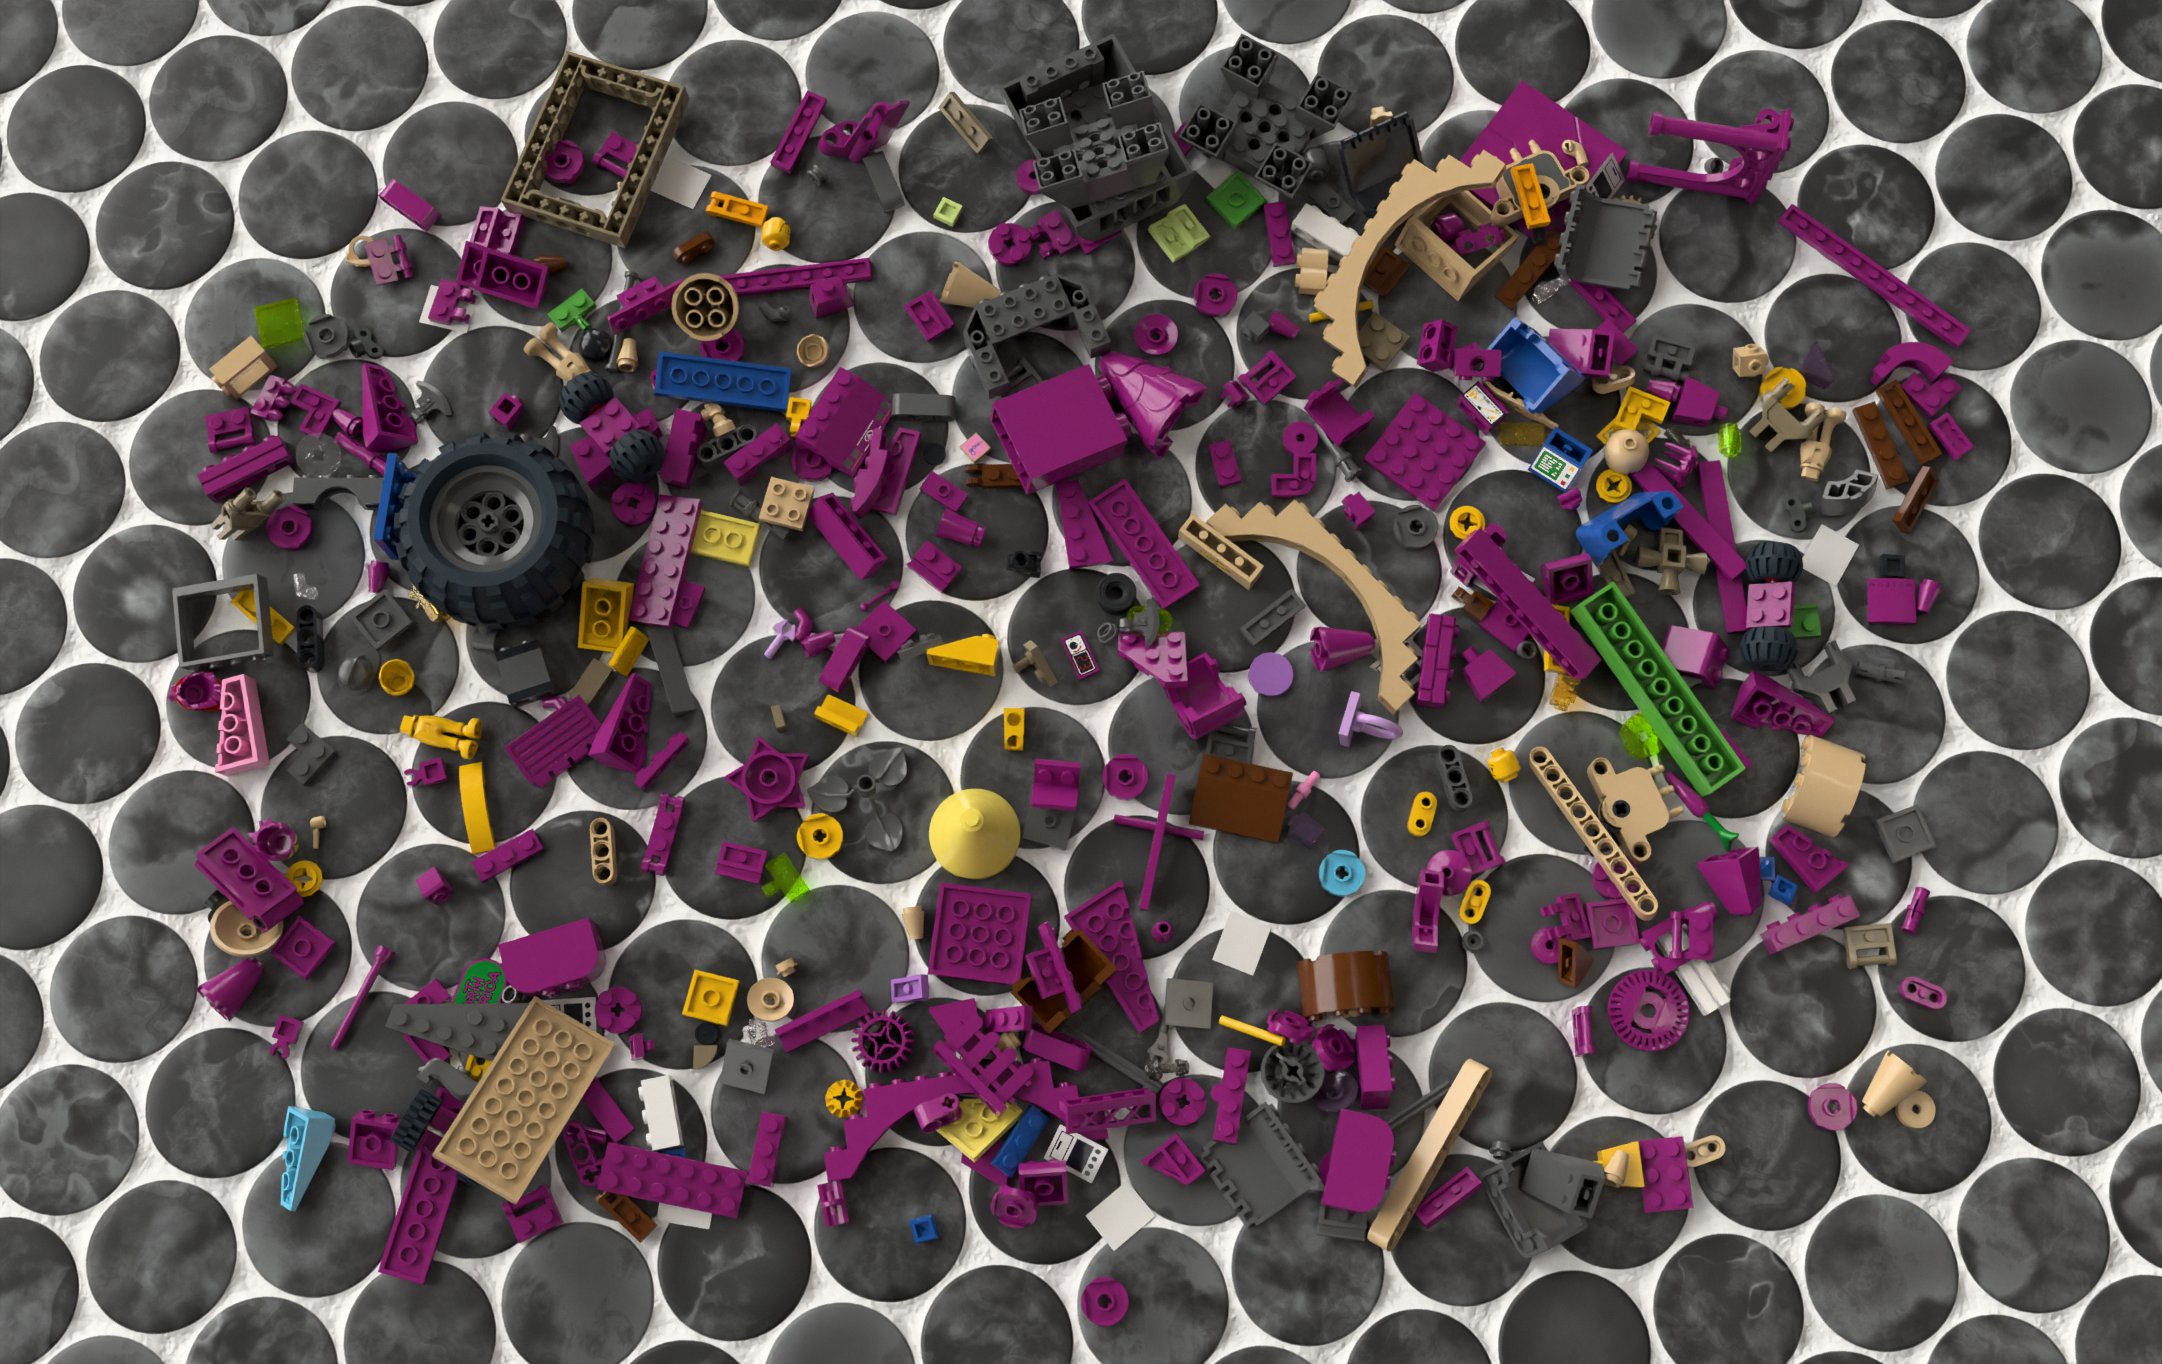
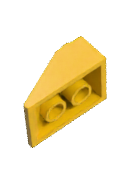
[578,577,634,653]
[927,634,1000,676]

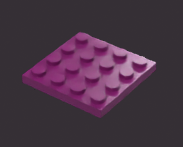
[1363,392,1486,512]
[928,882,1032,985]

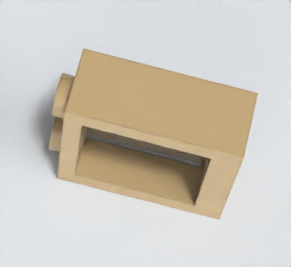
[209,336,278,399]

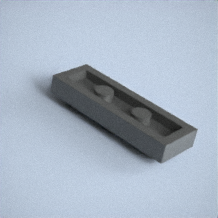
[1239,589,1306,648]

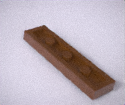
[1495,229,1562,311]
[1875,379,1942,466]
[1852,401,1909,490]

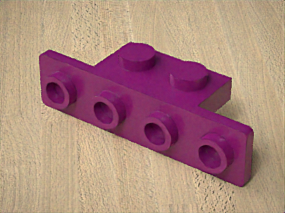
[607,276,684,335]
[1025,921,1082,1014]

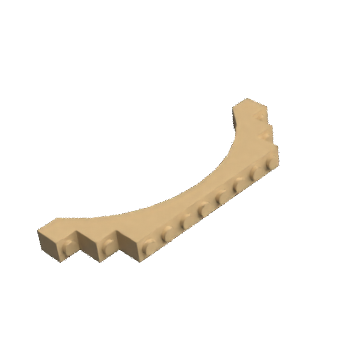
[1314,150,1507,389]
[1206,500,1421,715]

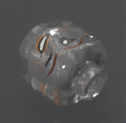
[742,1018,775,1049]

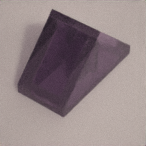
[1798,341,1834,389]

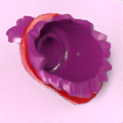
[168,672,222,711]

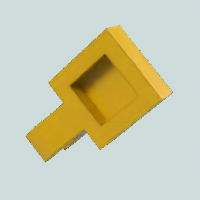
[786,397,812,438]

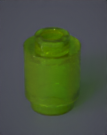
[1718,423,1742,457]

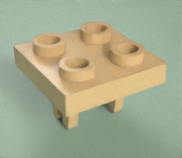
[759,477,815,531]

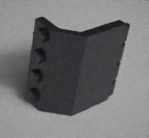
[1339,112,1425,219]

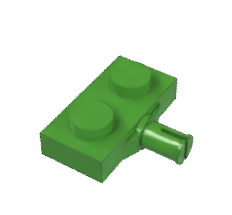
[547,289,597,332]

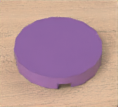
[1248,652,1294,698]

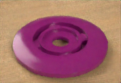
[1607,970,1689,1051]

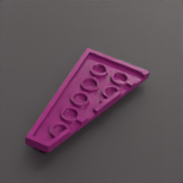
[1064,879,1159,1034]

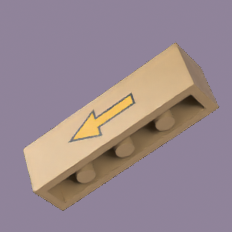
[1178,513,1264,590]

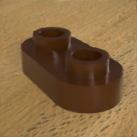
[672,232,714,264]

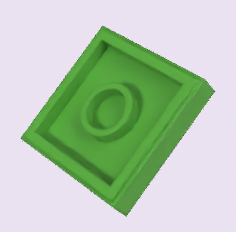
[1206,170,1267,229]

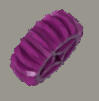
[851,1009,915,1073]

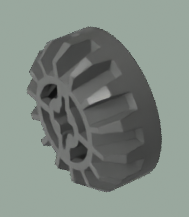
[1260,1039,1324,1104]

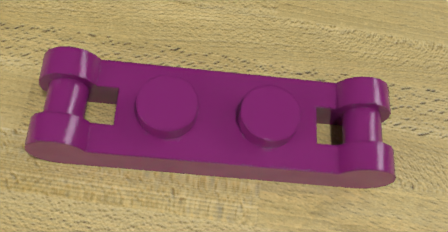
[641,792,685,876]

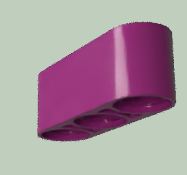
[378,179,441,232]
[819,626,871,693]
[1022,1023,1092,1071]

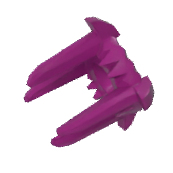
[1655,442,1698,488]

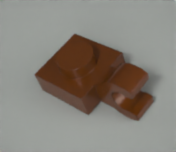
[1451,586,1493,622]

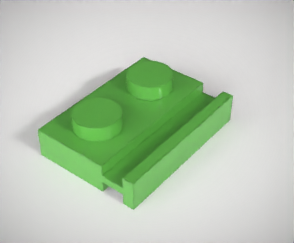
[1784,604,1821,639]

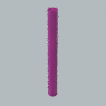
[1113,814,1204,840]

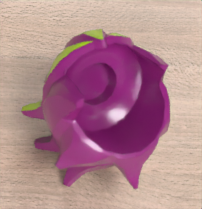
[247,817,299,862]

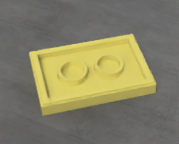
[690,510,761,567]

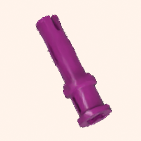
[334,432,387,478]

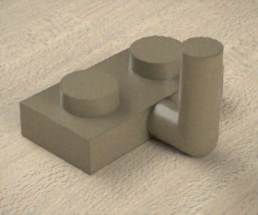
[1012,640,1058,687]

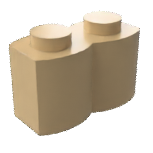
[1295,247,1328,295]

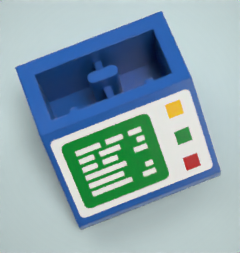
[1528,427,1593,493]

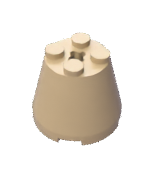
[672,273,739,341]

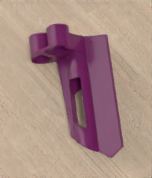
[818,100,910,163]

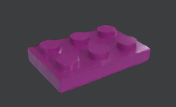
[1635,1136,1694,1213]

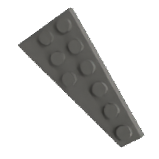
[385,1003,530,1061]

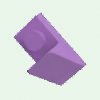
[891,974,929,1003]

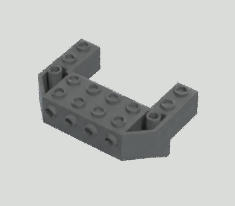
[963,273,1111,400]

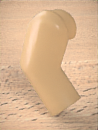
[1562,140,1589,167]

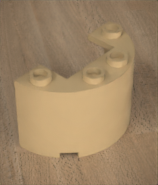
[1781,735,1866,838]

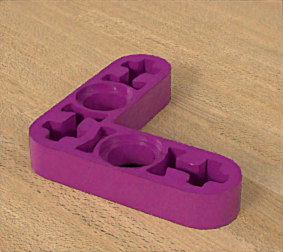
[562,1120,643,1187]

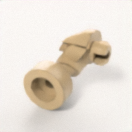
[701,403,736,437]

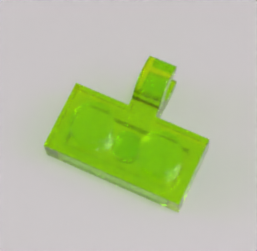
[762,852,810,903]

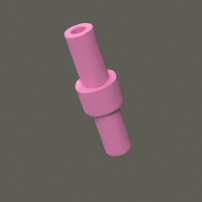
[1286,771,1320,811]

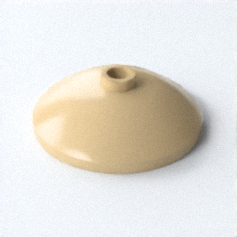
[210,901,283,957]

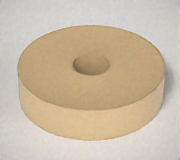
[1895,1090,1936,1129]

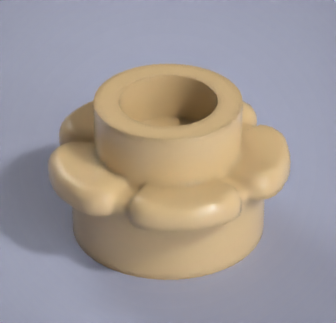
[776,958,797,977]

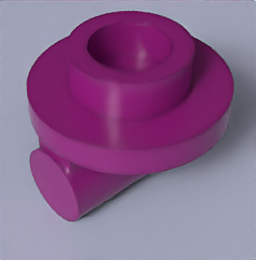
[1557,487,1583,511]

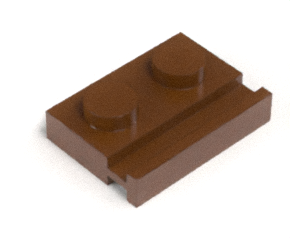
[1363,246,1411,299]

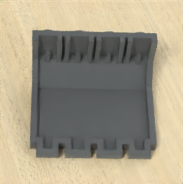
[1554,184,1657,292]
[1197,1101,1322,1228]

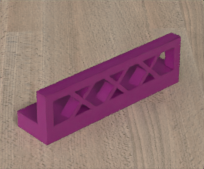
[774,989,871,1053]
[1059,1088,1156,1134]

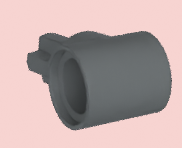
[472,625,500,652]

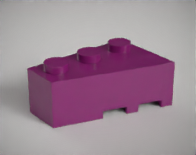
[659,408,708,490]

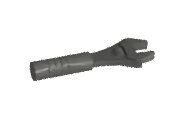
[1147,1006,1170,1067]

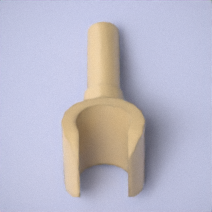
[1618,525,1637,557]
[310,816,326,849]

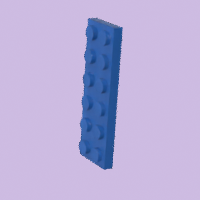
[654,351,791,412]

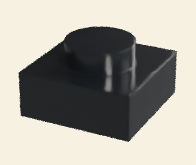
[1880,554,1905,579]

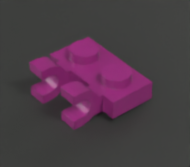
[1029,210,1079,260]
[428,279,477,326]
[1540,892,1591,941]

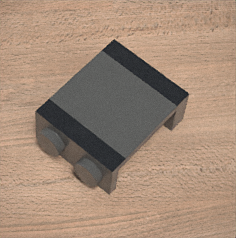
[495,639,557,708]

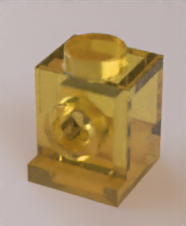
[1549,674,1581,711]

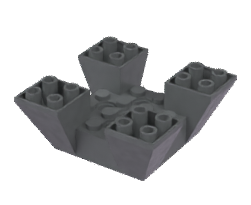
[1178,33,1355,199]
[1019,71,1169,209]

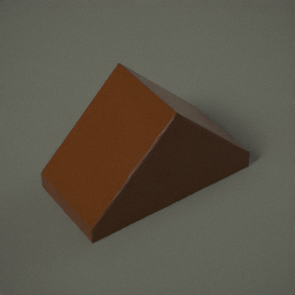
[1558,937,1595,988]

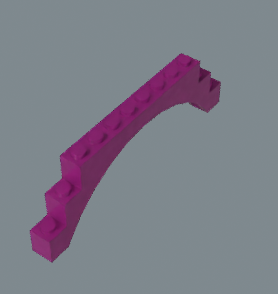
[824,1057,1109,1182]

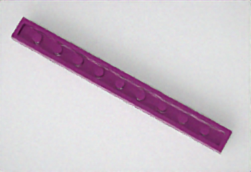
[1777,204,1971,349]

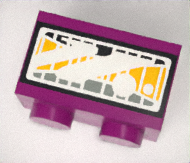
[1456,381,1508,436]

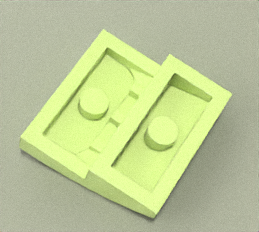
[1148,204,1210,263]

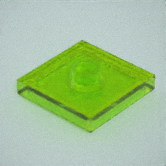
[253,297,305,349]

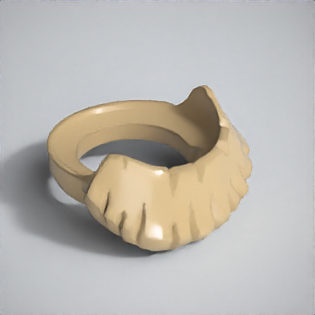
[345,235,374,267]

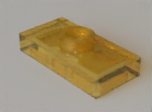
[1499,422,1544,447]

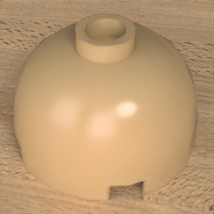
[1603,429,1649,475]

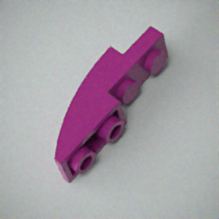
[850,428,893,519]

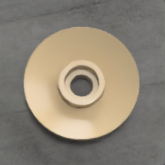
[747,978,794,1022]

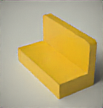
[814,695,868,737]

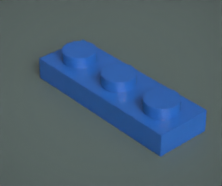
[990,1105,1050,1178]

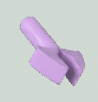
[764,619,796,659]

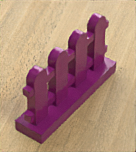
[932,1015,1033,1118]

